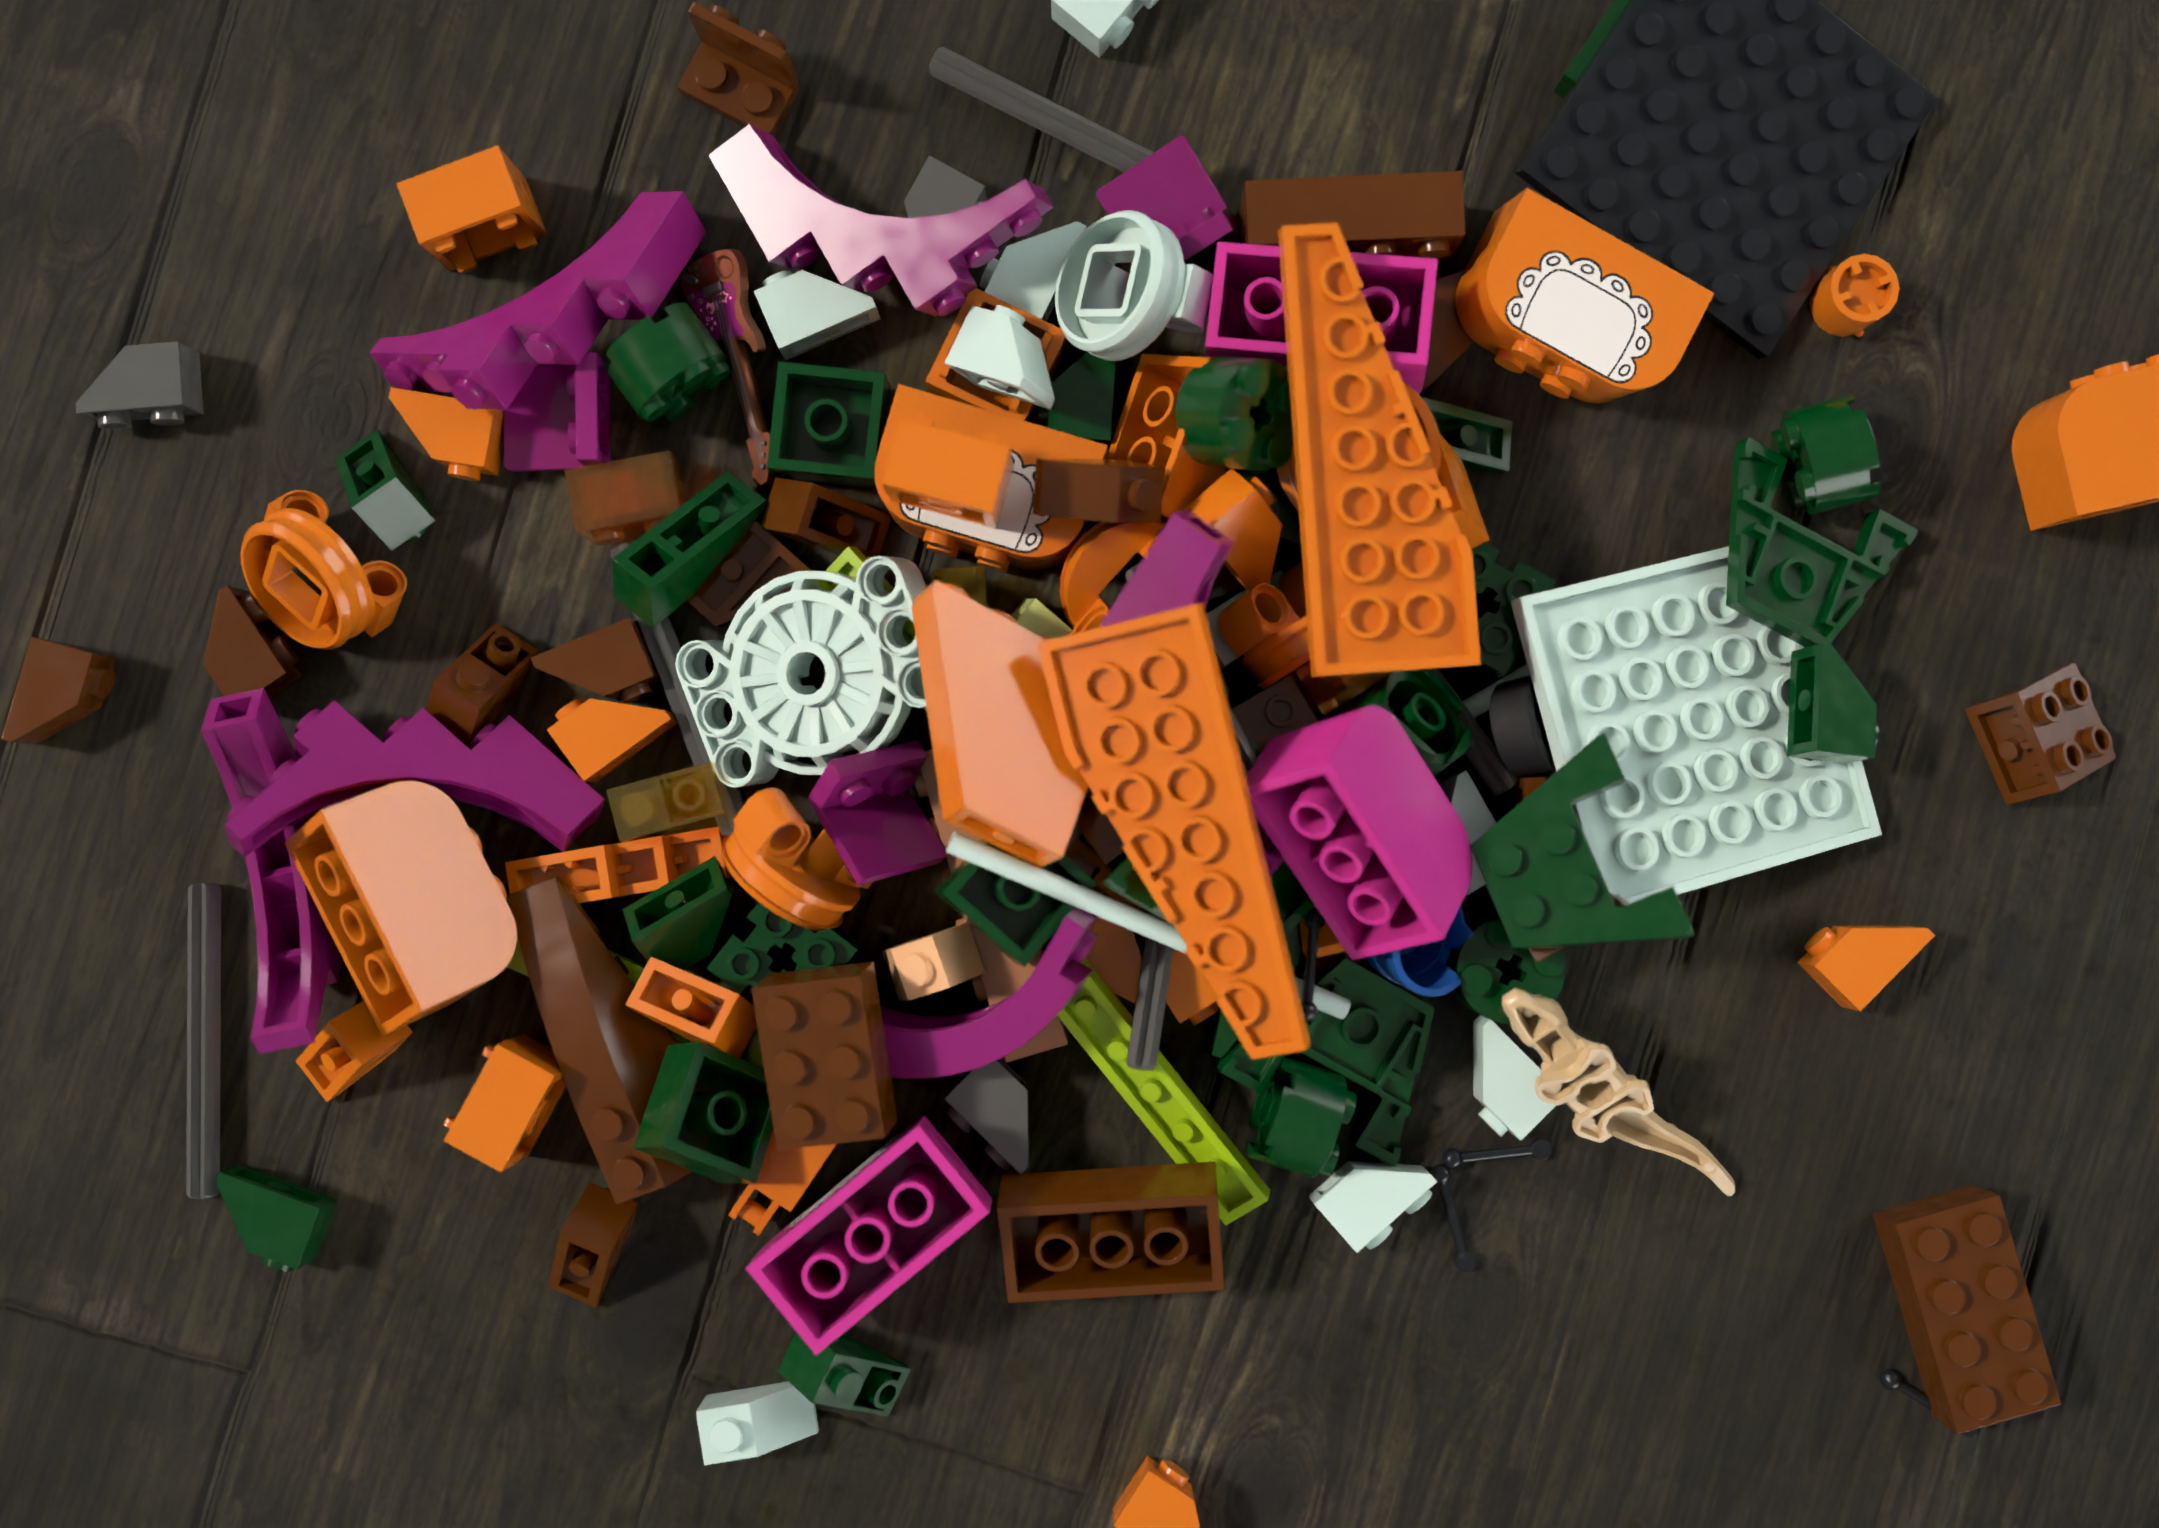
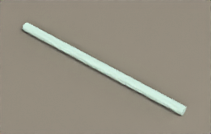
[946,832,1351,1020]

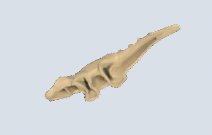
[1502,987,1735,1196]

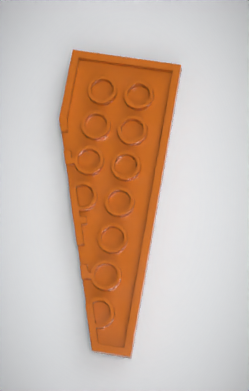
[1278,223,1481,677]
[1037,602,1311,1059]

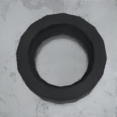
[1489,675,1556,778]

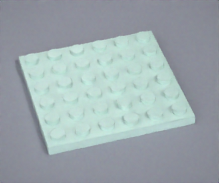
[1510,546,1882,904]

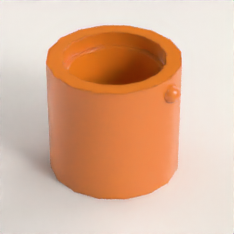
[1809,254,1900,337]

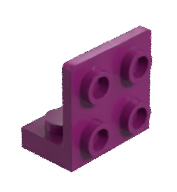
[1096,135,1239,261]
[504,352,611,472]
[807,740,947,885]

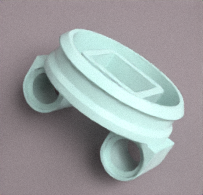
[1055,210,1214,361]

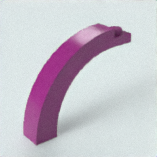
[880,907,1098,1078]

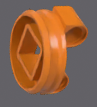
[241,490,407,650]
[1060,521,1167,635]
[1218,560,1310,689]
[722,788,873,930]

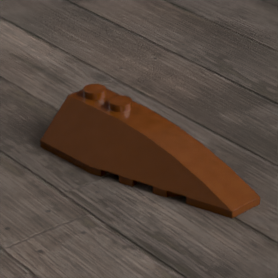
[507,875,693,1205]

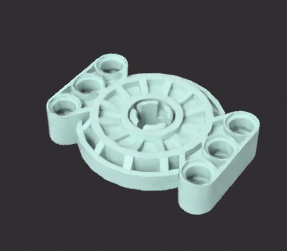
[675,556,927,788]

